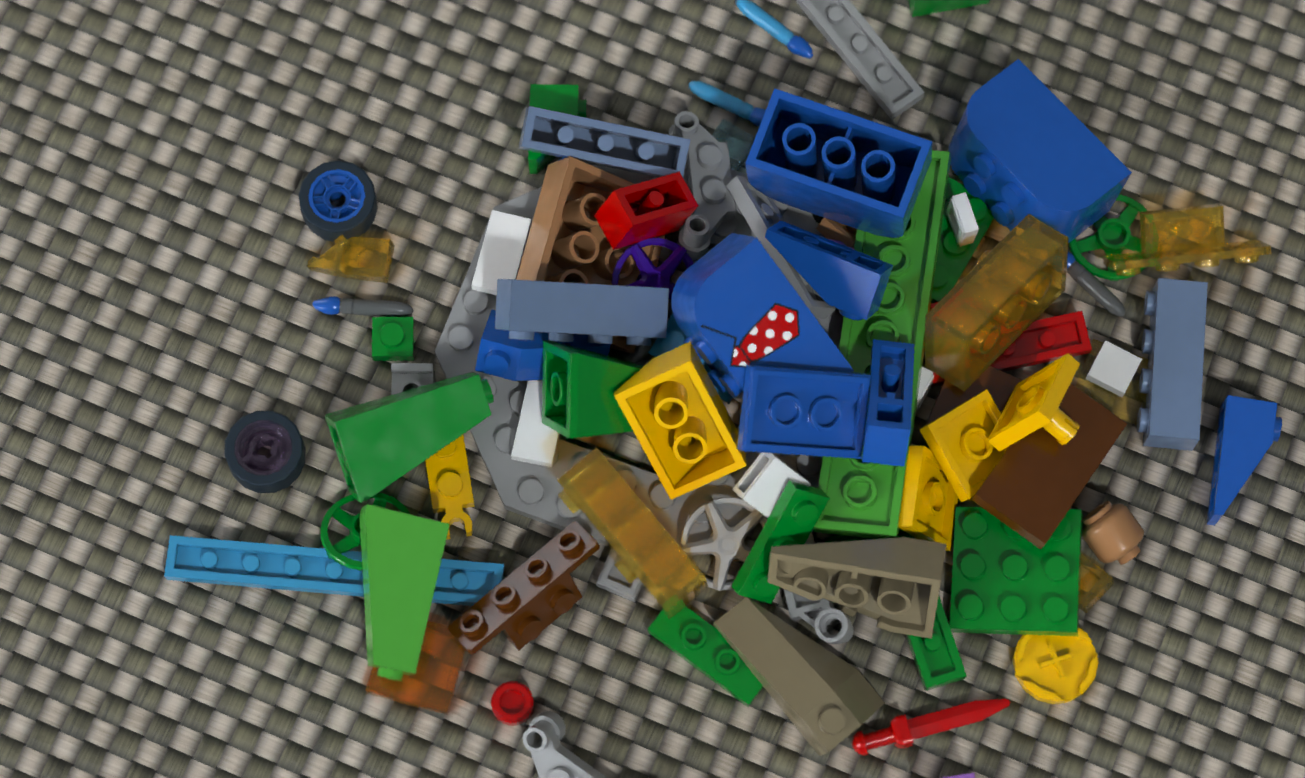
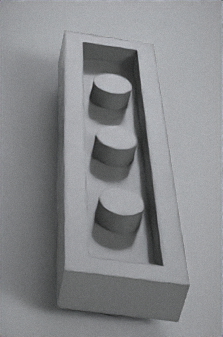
[796,0,925,120]
[726,176,836,319]

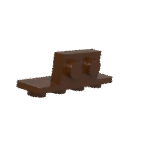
[448,521,600,655]

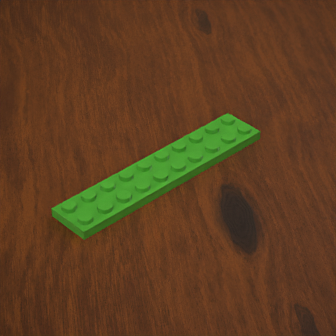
[813,150,951,539]

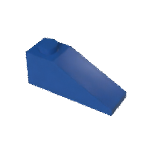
[765,220,893,320]
[475,309,611,381]
[862,339,915,467]
[1207,395,1282,526]

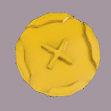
[1012,627,1099,704]

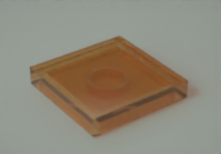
[365,621,466,715]

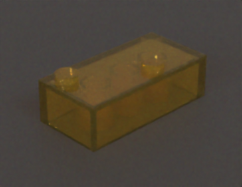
[924,214,1069,391]
[557,447,708,619]

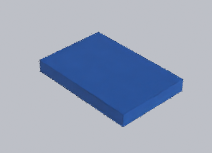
[737,364,871,459]

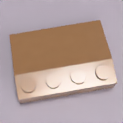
[516,156,666,353]

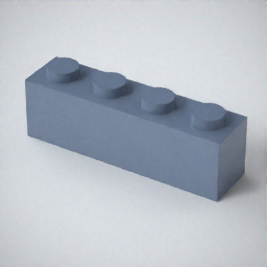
[518,106,691,177]
[1137,278,1208,451]
[495,279,669,346]

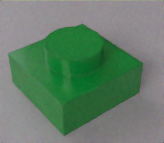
[372,317,415,361]

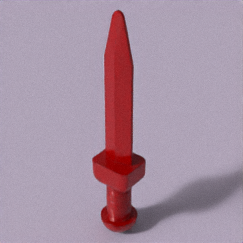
[852,699,1010,755]

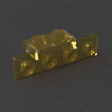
[1103,204,1271,276]

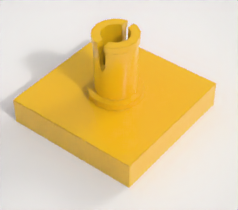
[987,353,1080,452]
[919,389,1009,502]
[898,446,958,551]

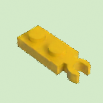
[425,435,475,540]

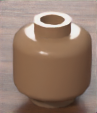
[1082,501,1144,565]

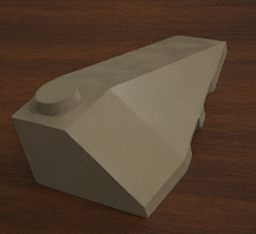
[767,537,947,639]
[713,597,885,757]

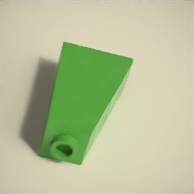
[360,504,450,681]

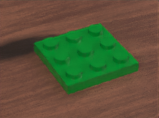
[950,507,1082,636]

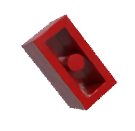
[594,171,699,250]

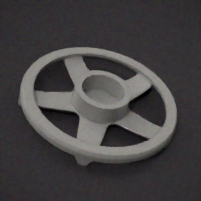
[680,497,767,591]

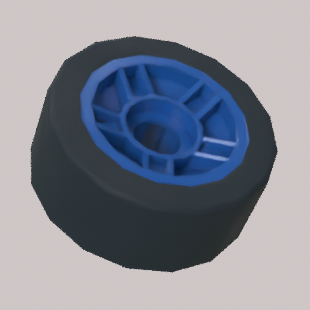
[298,160,378,243]

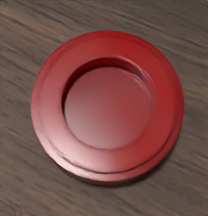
[491,681,534,726]

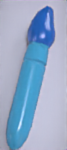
[736,0,813,59]
[689,81,766,126]

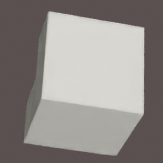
[732,452,811,518]

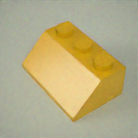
[614,341,747,500]

